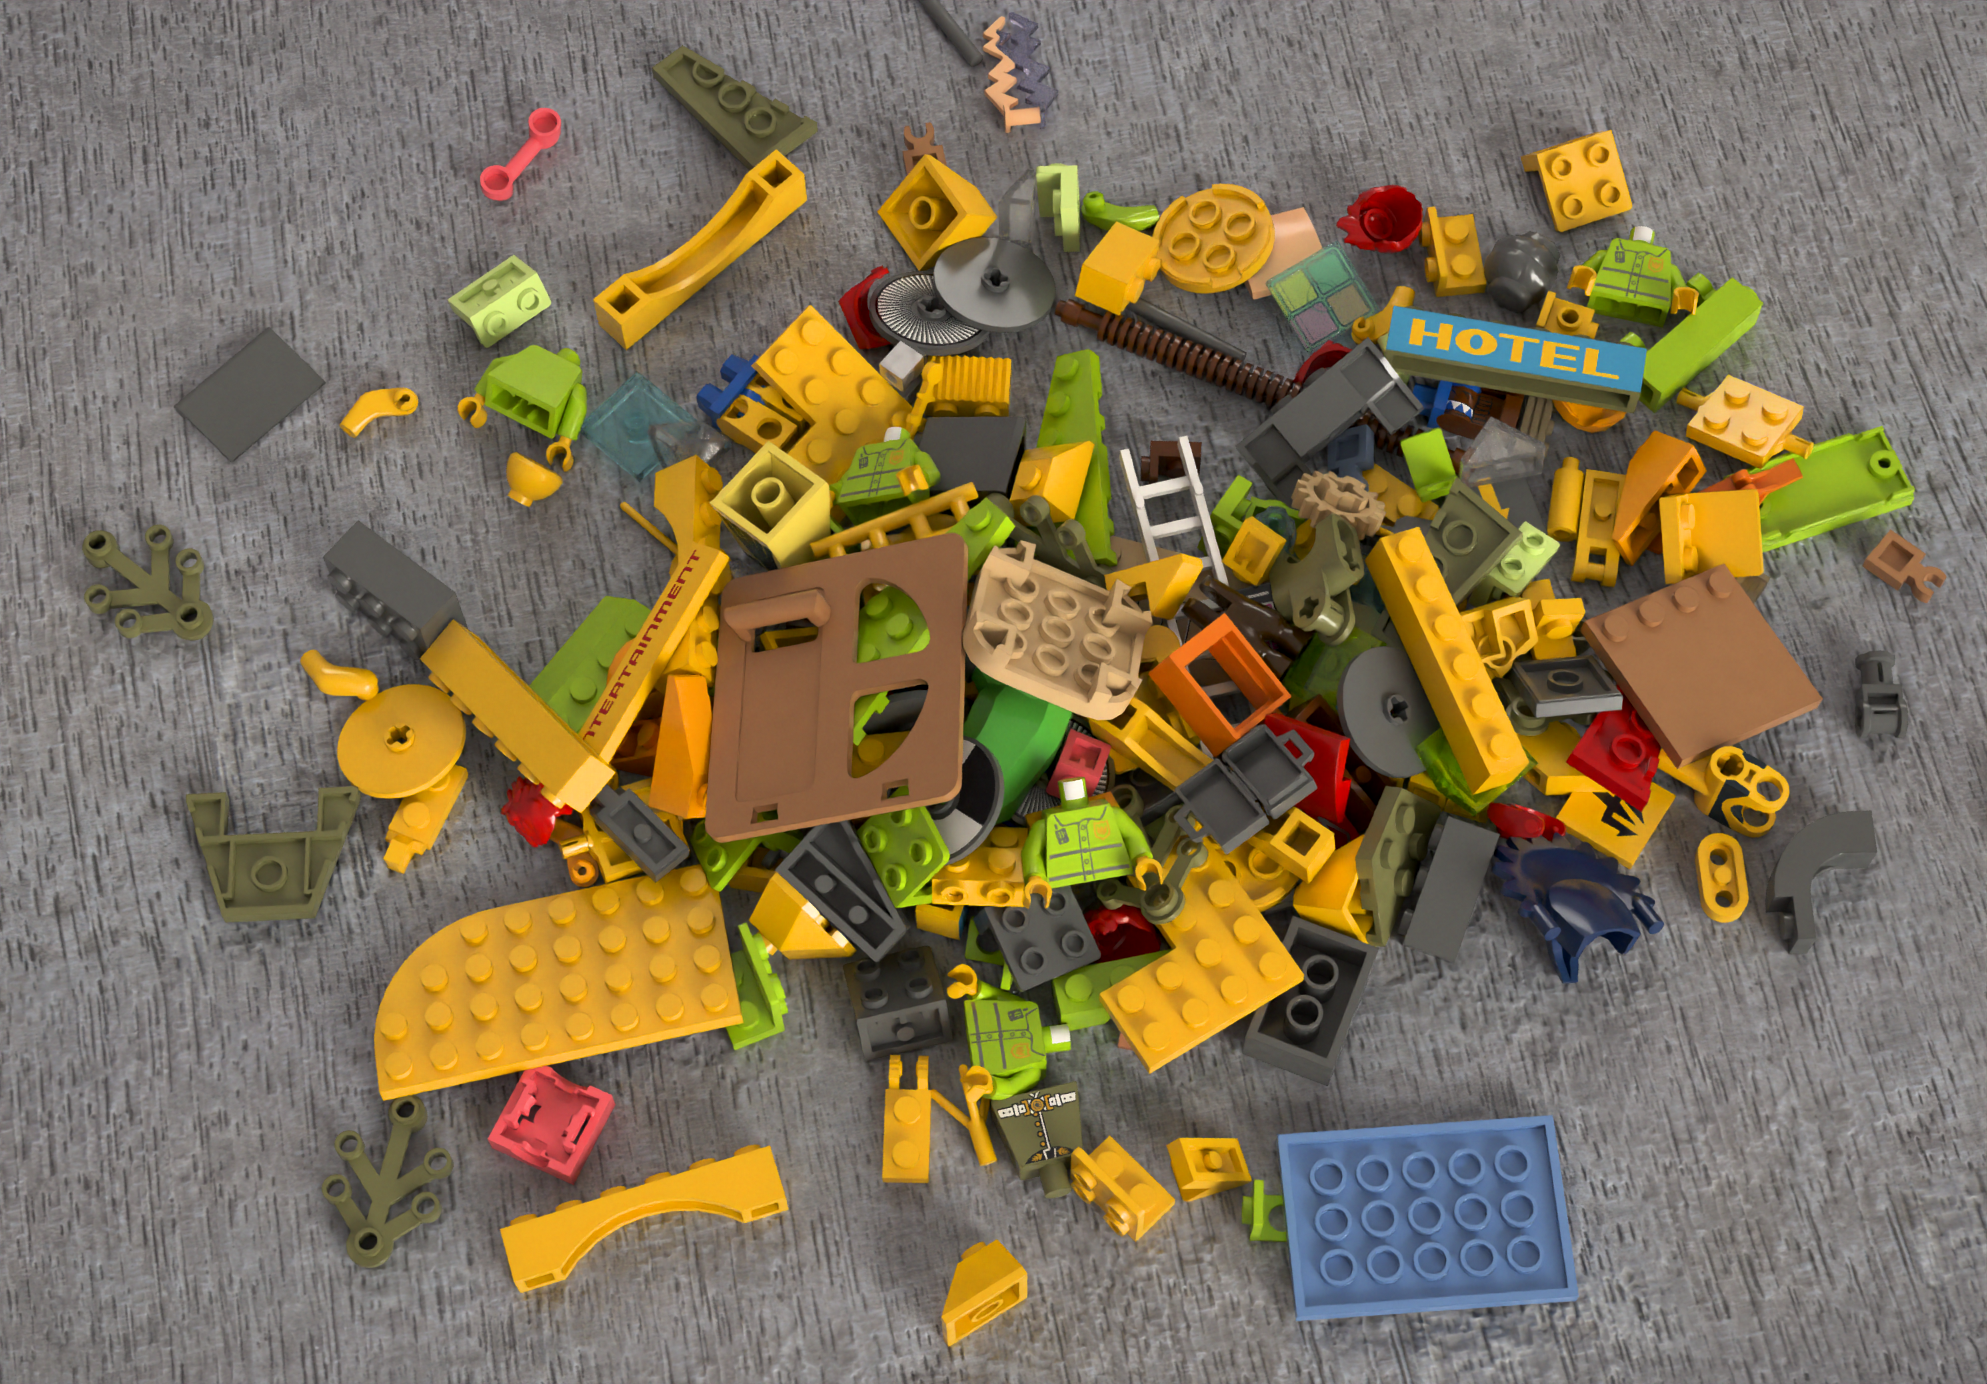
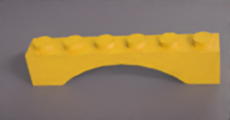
[593,149,807,350]
[654,455,723,695]
[1087,696,1336,884]
[500,1144,789,1293]

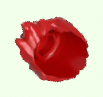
[1336,185,1423,254]
[501,776,573,848]
[1083,904,1161,964]

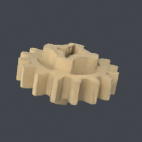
[1291,471,1386,540]

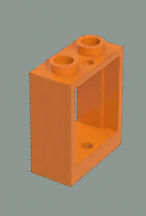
[1148,613,1292,757]

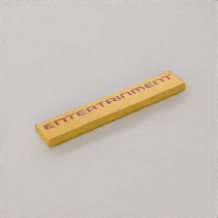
[578,541,729,764]

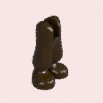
[1181,575,1317,682]

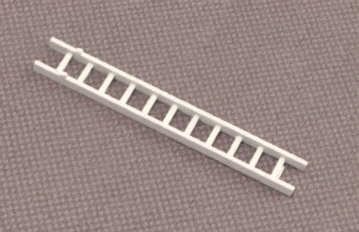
[1119,436,1302,915]

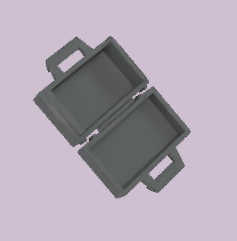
[1173,724,1317,854]

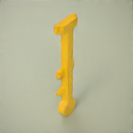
[905,361,943,441]

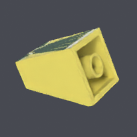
[710,441,831,571]

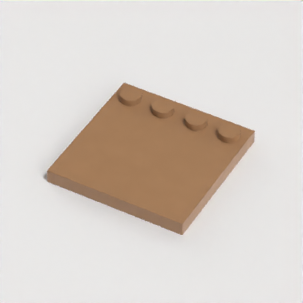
[1580,564,1823,769]

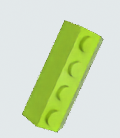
[529,596,651,734]

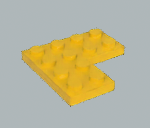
[751,305,925,533]
[1099,837,1304,1074]

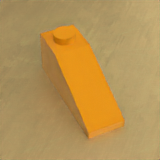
[1612,430,1707,566]
[648,675,713,818]

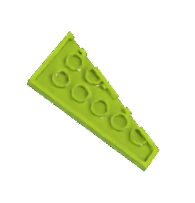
[1013,349,1117,567]
[853,497,1015,746]

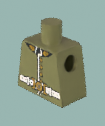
[991,1081,1083,1198]

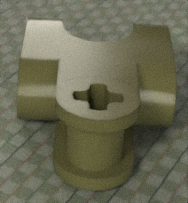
[1269,513,1364,647]

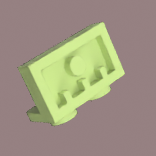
[1036,163,1080,252]
[447,255,551,348]
[1468,521,1560,607]

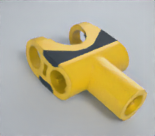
[1658,746,1789,838]

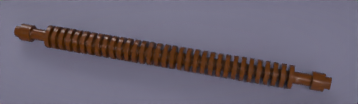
[1055,299,1479,476]

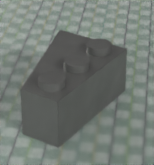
[1398,816,1500,964]
[775,820,911,963]

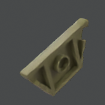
[1355,786,1441,947]

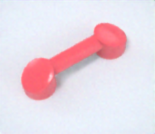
[480,108,561,201]

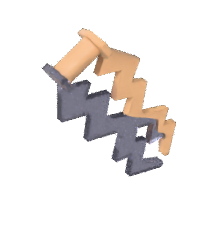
[983,12,1058,133]

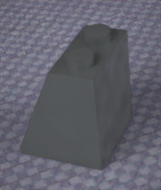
[914,416,1026,516]

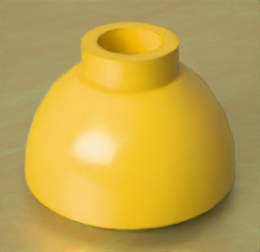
[506,452,563,507]

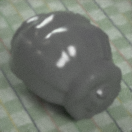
[1484,231,1560,313]

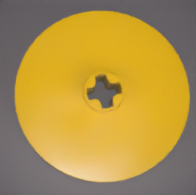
[337,684,466,799]

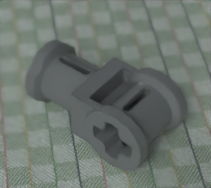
[1855,650,1908,738]

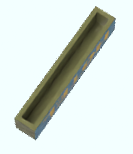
[1385,306,1647,413]

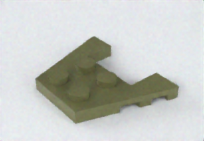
[186,786,361,923]

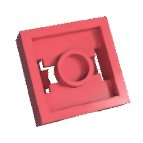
[488,1066,616,1185]

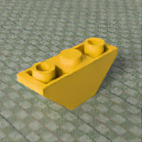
[1515,721,1610,796]

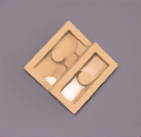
[1244,207,1325,300]

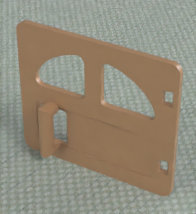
[705,533,968,843]

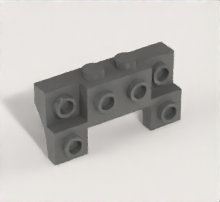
[1236,337,1424,511]

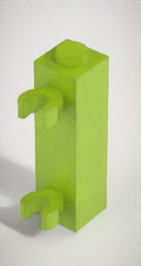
[1619,272,1763,414]

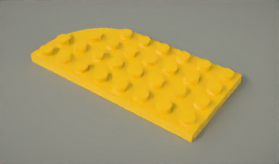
[374,864,744,1101]

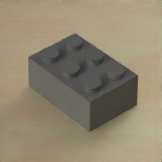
[323,520,468,661]
[1242,916,1379,1086]

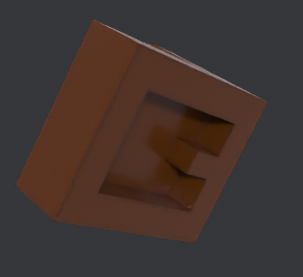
[1140,440,1202,484]

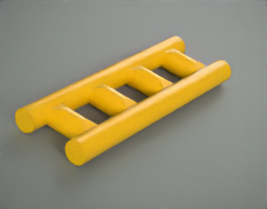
[810,482,978,560]

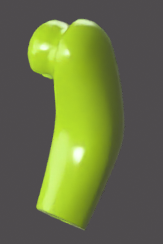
[1081,191,1160,231]

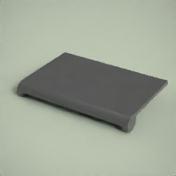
[174,327,326,463]

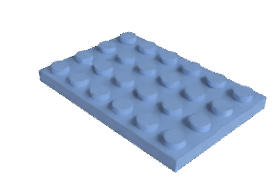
[1276,1115,1579,1321]

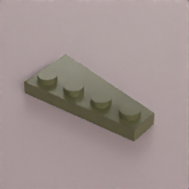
[652,45,818,170]
[1371,477,1523,653]

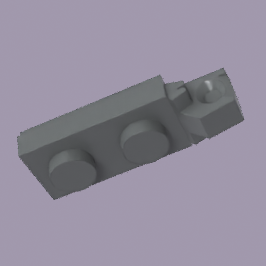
[590,784,689,883]

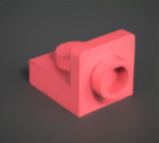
[1046,729,1112,798]

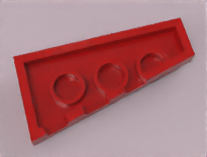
[1566,685,1661,812]

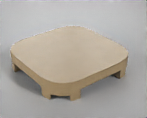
[962,540,1152,720]

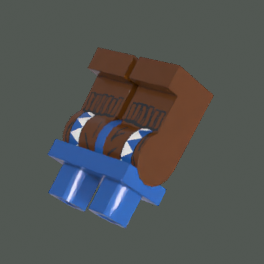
[1413,378,1524,451]

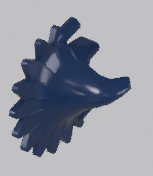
[1492,832,1664,984]

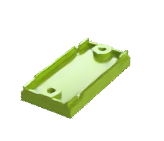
[1723,426,1915,553]

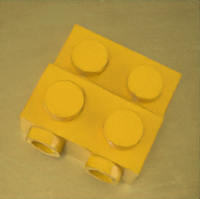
[932,827,1028,907]

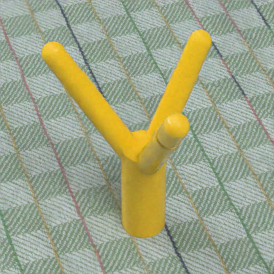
[931,1064,997,1166]

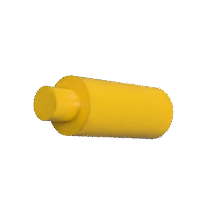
[1547,457,1585,542]

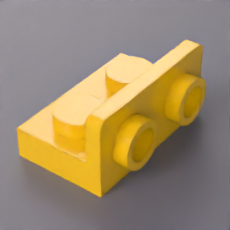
[1418,206,1487,297]

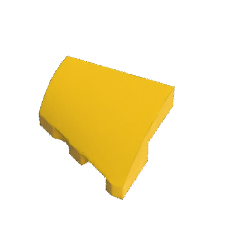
[1460,596,1538,681]

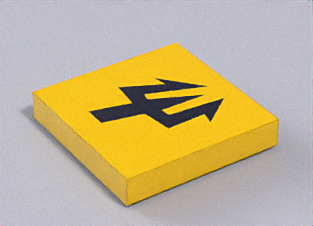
[1556,782,1676,869]

